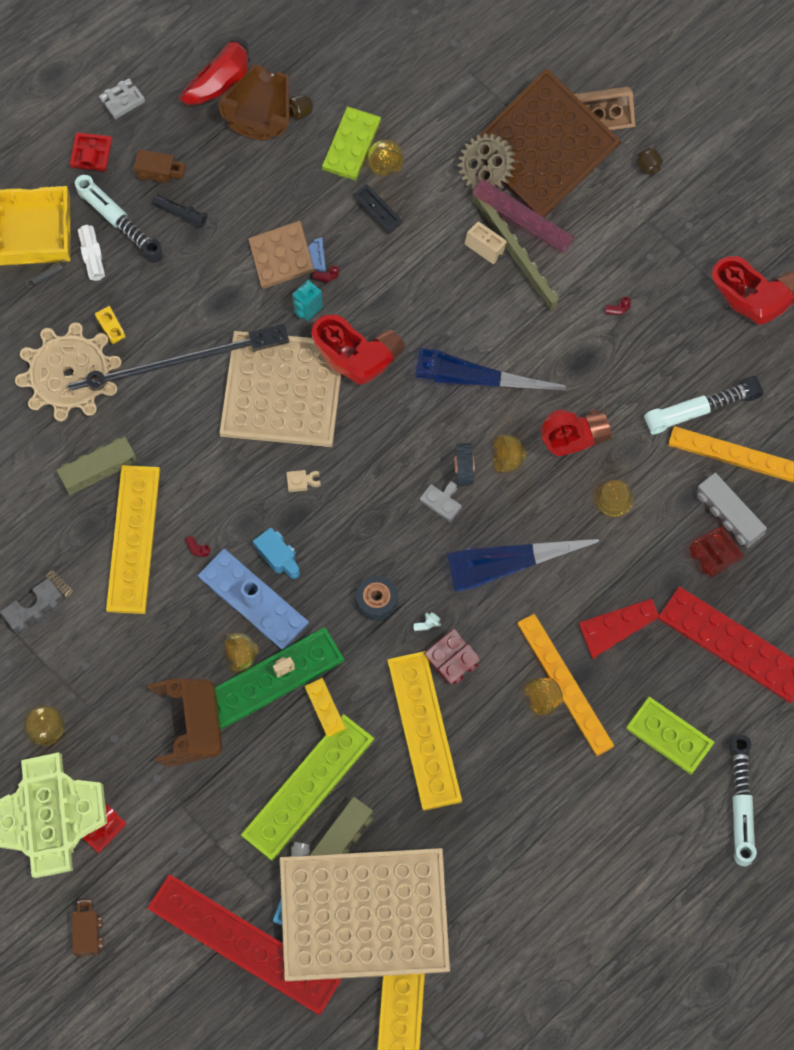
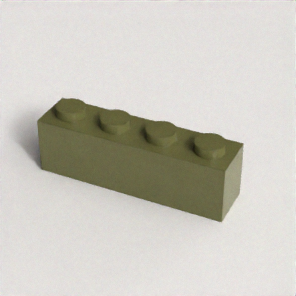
[57,437,137,496]
[310,797,374,856]

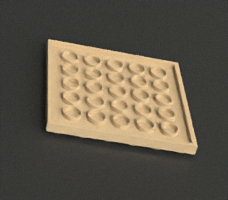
[220,331,342,447]

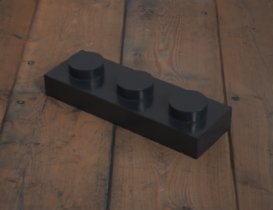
[353,184,403,234]

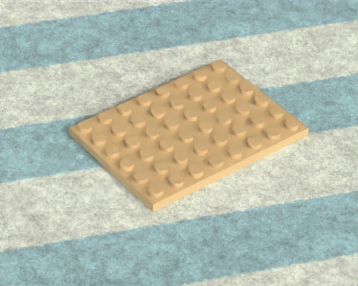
[280,848,450,982]

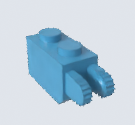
[253,528,300,579]

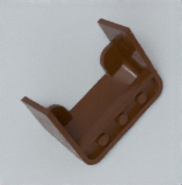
[147,678,223,767]

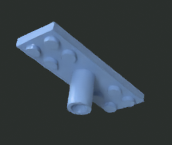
[198,549,309,651]

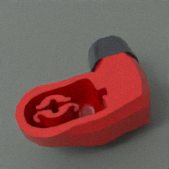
[178,36,251,105]

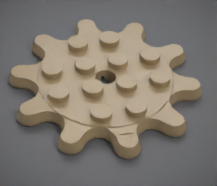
[15,323,122,421]

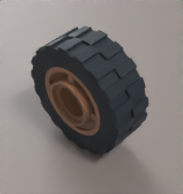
[454,443,475,485]
[355,575,398,621]

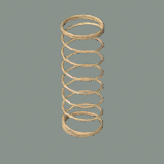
[46,571,73,597]

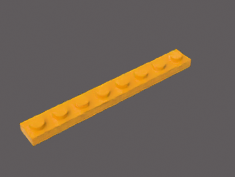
[668,426,794,483]
[517,614,614,757]

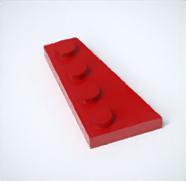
[579,599,659,660]

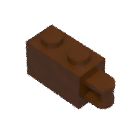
[134,149,186,183]
[72,899,104,957]

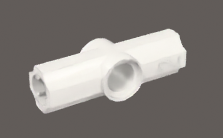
[78,225,105,281]

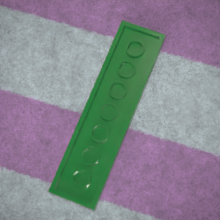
[215,627,345,730]

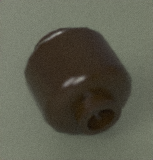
[289,94,313,120]
[636,147,663,176]

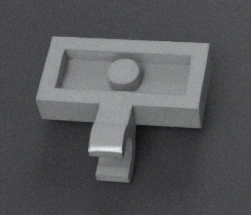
[420,481,462,522]

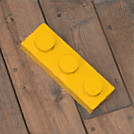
[305,678,346,737]

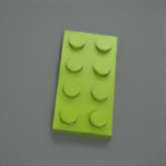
[322,107,381,180]
[626,697,715,775]

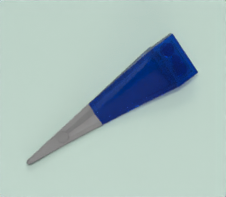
[416,348,566,390]
[447,539,599,592]

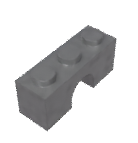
[0,578,64,635]

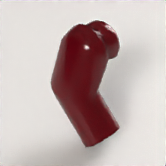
[312,265,340,283]
[605,297,631,315]
[185,536,211,558]

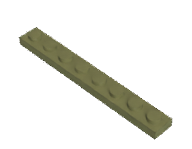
[472,187,559,311]

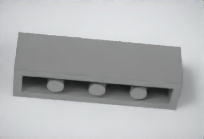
[696,473,767,548]

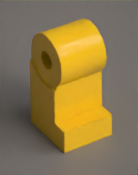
[95,306,126,345]

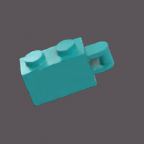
[292,280,323,322]

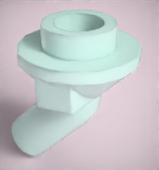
[414,612,441,631]

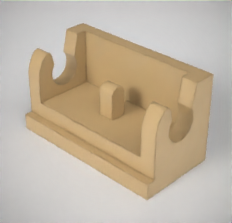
[465,222,507,264]

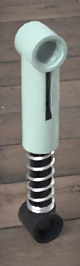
[75,175,163,263]
[644,376,764,434]
[729,734,757,866]

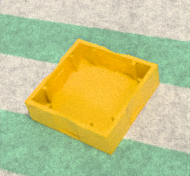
[0,186,71,265]

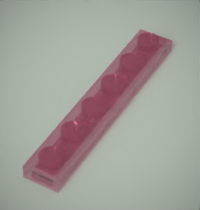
[472,179,575,253]

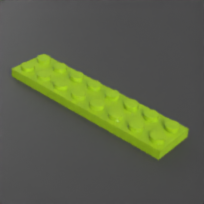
[241,714,374,861]

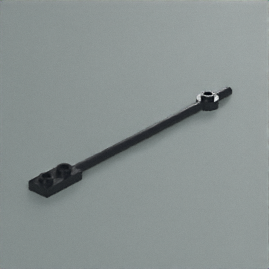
[68,323,289,391]

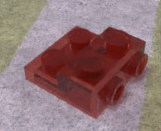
[689,526,745,578]

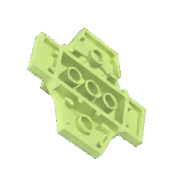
[0,752,107,878]

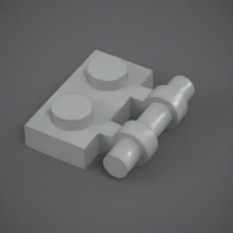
[99,79,145,119]

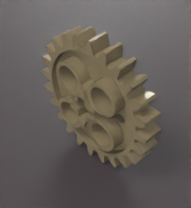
[458,133,516,193]

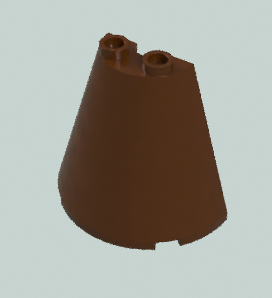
[219,64,289,140]

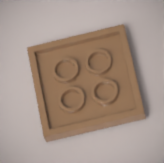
[248,221,315,289]

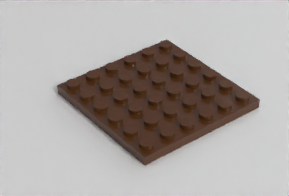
[469,68,622,220]

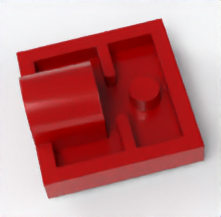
[70,133,112,172]
[82,803,127,853]

